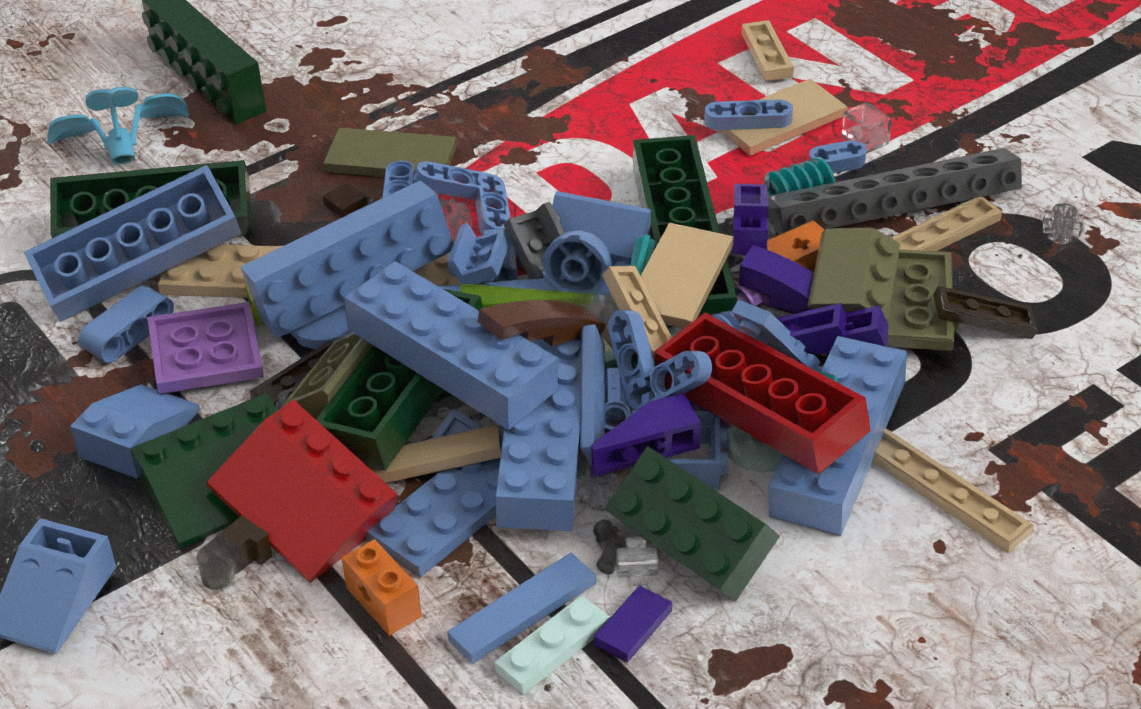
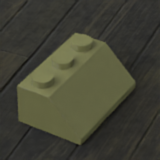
[807,228,900,321]
[281,332,373,419]

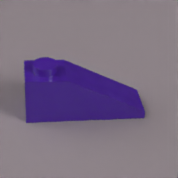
[591,393,700,477]

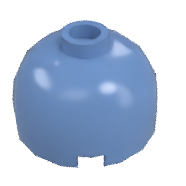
[542,230,612,300]

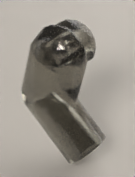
[593,519,627,574]

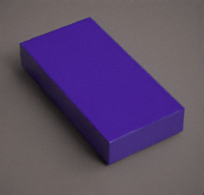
[594,585,672,663]

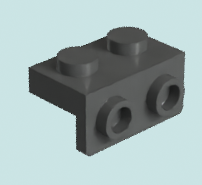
[504,202,565,279]

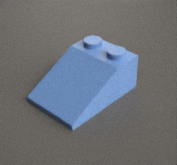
[70,384,200,479]

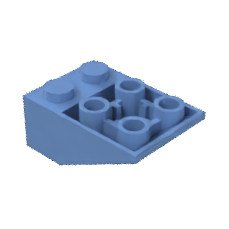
[0,518,116,654]

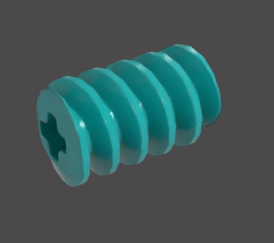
[763,157,836,196]

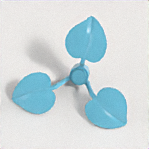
[47,87,189,164]

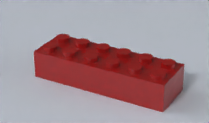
[654,313,871,474]

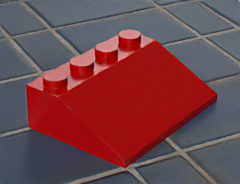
[207,400,397,583]

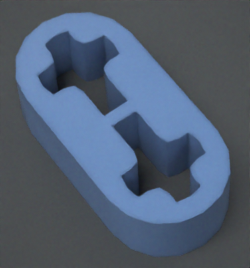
[809,140,867,173]

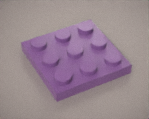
[147,302,264,394]

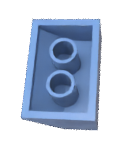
[552,191,651,266]

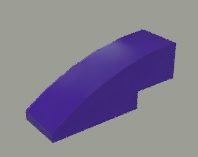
[733,184,768,255]
[739,245,814,313]
[777,303,889,354]

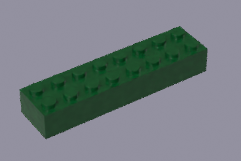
[633,135,737,330]

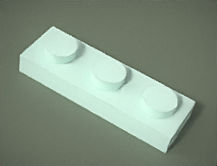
[495,595,610,695]

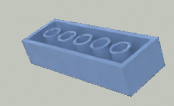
[24,165,242,322]
[240,180,453,339]
[345,261,558,430]
[768,336,907,535]
[496,339,581,532]

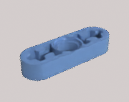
[704,100,793,130]

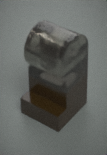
[196,516,273,590]

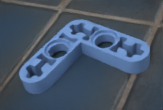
[413,161,511,235]
[608,310,712,410]

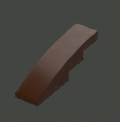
[477,300,606,347]

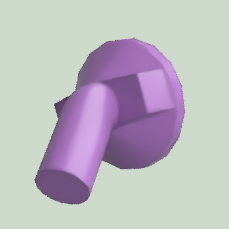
[734,286,777,309]

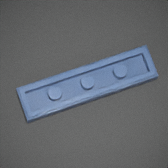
[580,324,605,467]
[447,553,596,664]

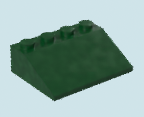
[130,393,278,548]

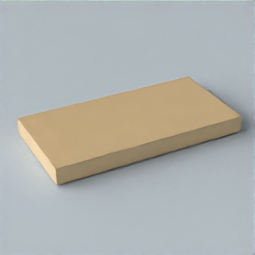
[720,78,847,156]
[641,223,733,329]

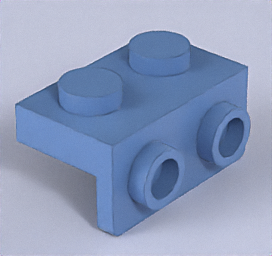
[447,223,511,288]

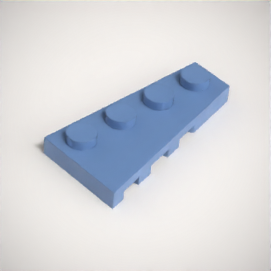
[732,299,823,371]

